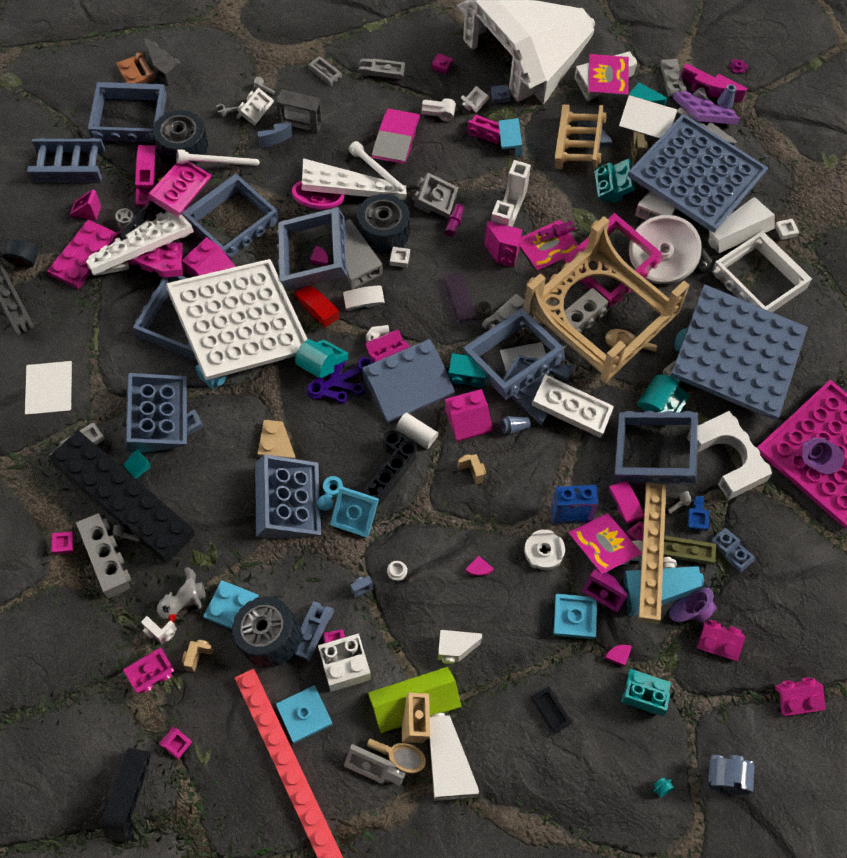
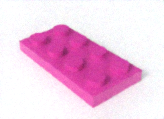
[147,161,212,217]
[47,220,119,289]

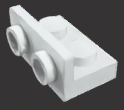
[236,88,274,126]

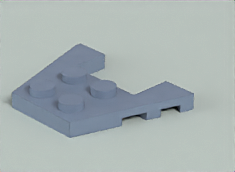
[503,355,575,425]

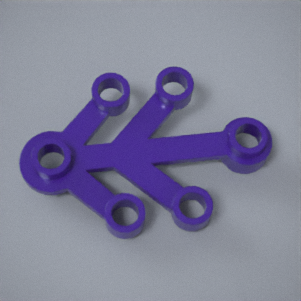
[306,357,373,404]

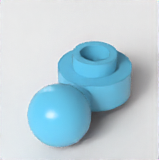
[317,476,343,511]

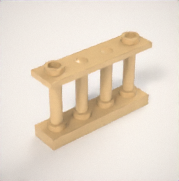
[555,105,606,170]

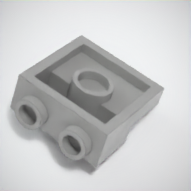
[412,173,458,218]

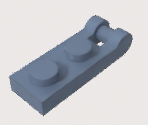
[294,602,334,661]

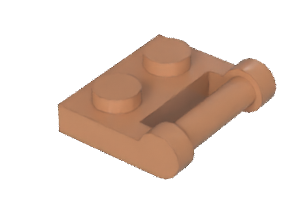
[116,52,156,84]

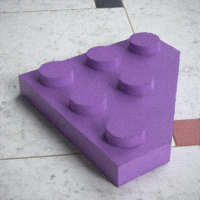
[673,91,740,125]

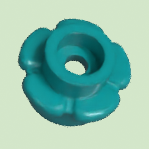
[653,778,674,798]

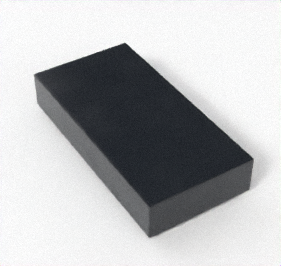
[531,686,572,735]

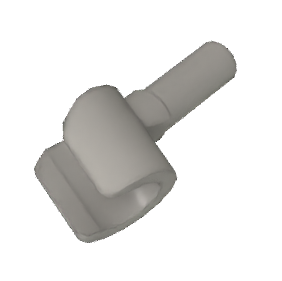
[254,77,275,95]
[693,88,712,102]
[216,104,239,118]
[667,491,691,514]
[112,525,139,542]

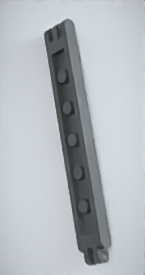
[0,261,35,336]

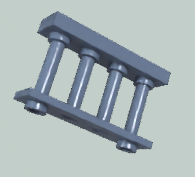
[27,138,105,183]

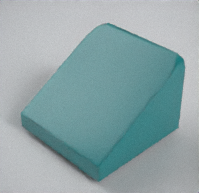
[123,450,151,479]

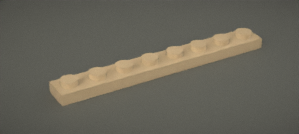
[638,482,666,624]

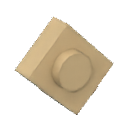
[457,454,486,484]
[182,640,214,673]

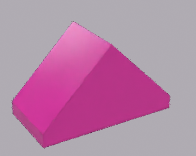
[70,189,101,220]

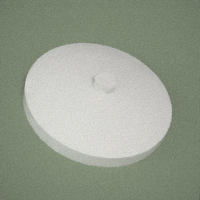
[629,215,701,284]

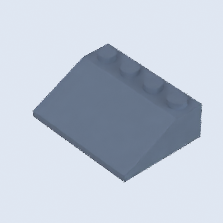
[362,339,455,423]
[125,373,187,453]
[255,454,321,539]

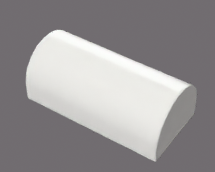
[396,413,439,450]

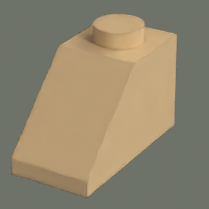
[402,692,430,743]

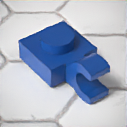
[687,496,709,532]

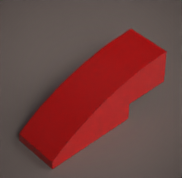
[293,285,340,328]

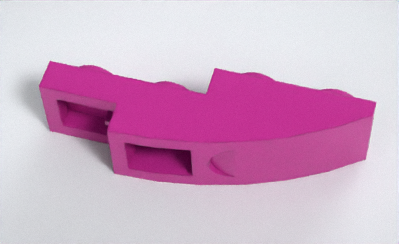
[681,63,747,102]
[135,145,156,207]

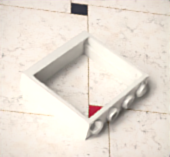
[712,231,812,312]

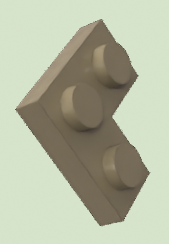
[631,132,647,167]

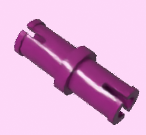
[444,204,465,237]
[538,220,575,242]

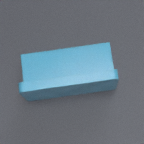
[499,118,523,156]

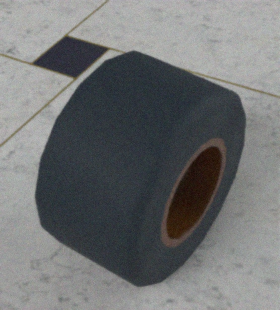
[2,238,39,267]

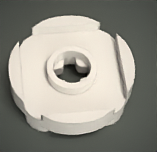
[524,530,565,570]

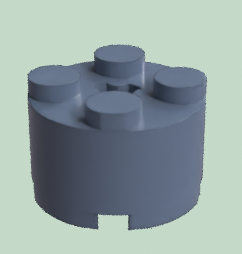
[708,755,755,795]

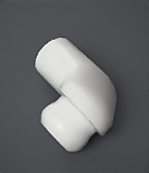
[366,325,389,342]

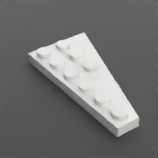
[302,159,407,200]
[86,211,194,275]

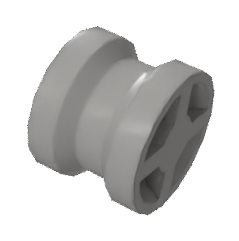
[115,208,134,229]

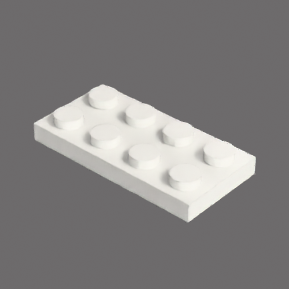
[531,374,614,438]

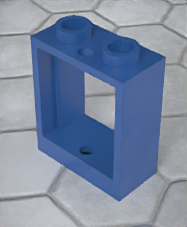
[551,485,599,524]

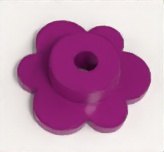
[729,59,748,74]

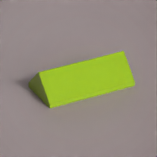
[368,667,461,734]

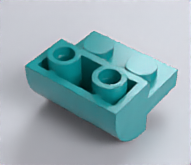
[595,159,635,202]
[295,339,348,378]
[637,375,690,426]
[621,669,671,717]

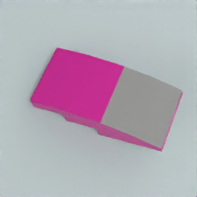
[372,109,420,164]

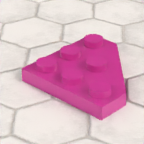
[128,242,183,278]

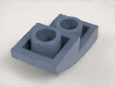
[258,122,292,148]
[711,528,755,573]

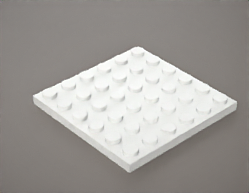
[166,259,307,380]

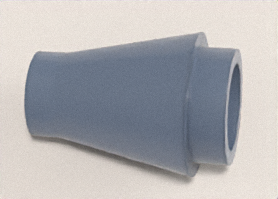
[717,84,736,109]
[500,416,530,435]

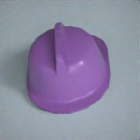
[802,438,844,474]
[669,587,717,622]

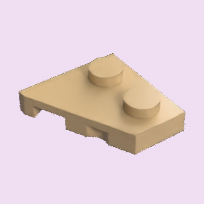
[258,420,295,459]

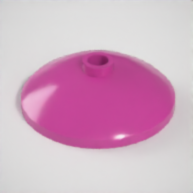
[292,181,345,211]

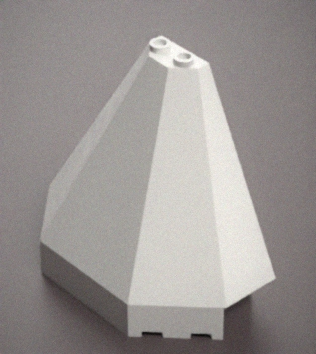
[456,0,595,105]

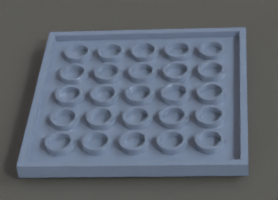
[627,114,768,233]
[670,285,808,421]

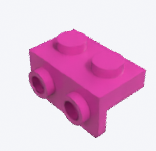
[467,115,501,144]
[365,330,410,363]
[697,620,745,661]
[123,647,174,694]
[775,678,826,716]

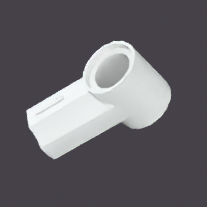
[422,99,456,121]

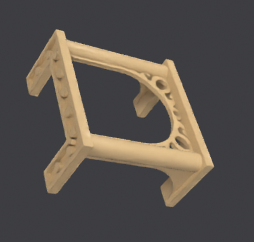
[524,217,690,383]

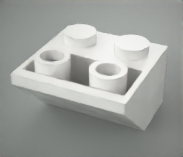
[318,634,371,692]

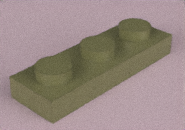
[663,535,716,565]

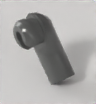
[698,248,712,272]

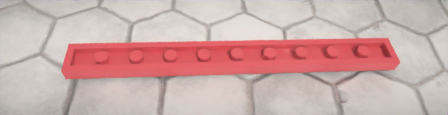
[235,668,343,858]

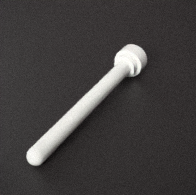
[349,141,404,192]
[176,149,260,166]

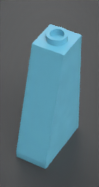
[623,566,704,616]

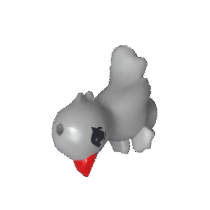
[157,567,205,623]

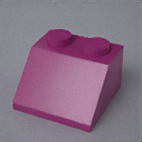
[484,221,522,267]
[182,237,235,277]
[445,389,493,442]

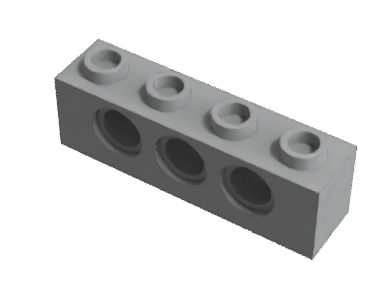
[544,288,608,348]
[76,513,131,599]

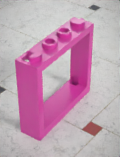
[564,213,662,308]

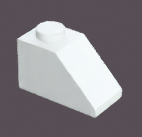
[438,630,482,664]

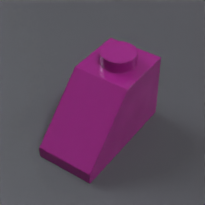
[582,567,627,613]

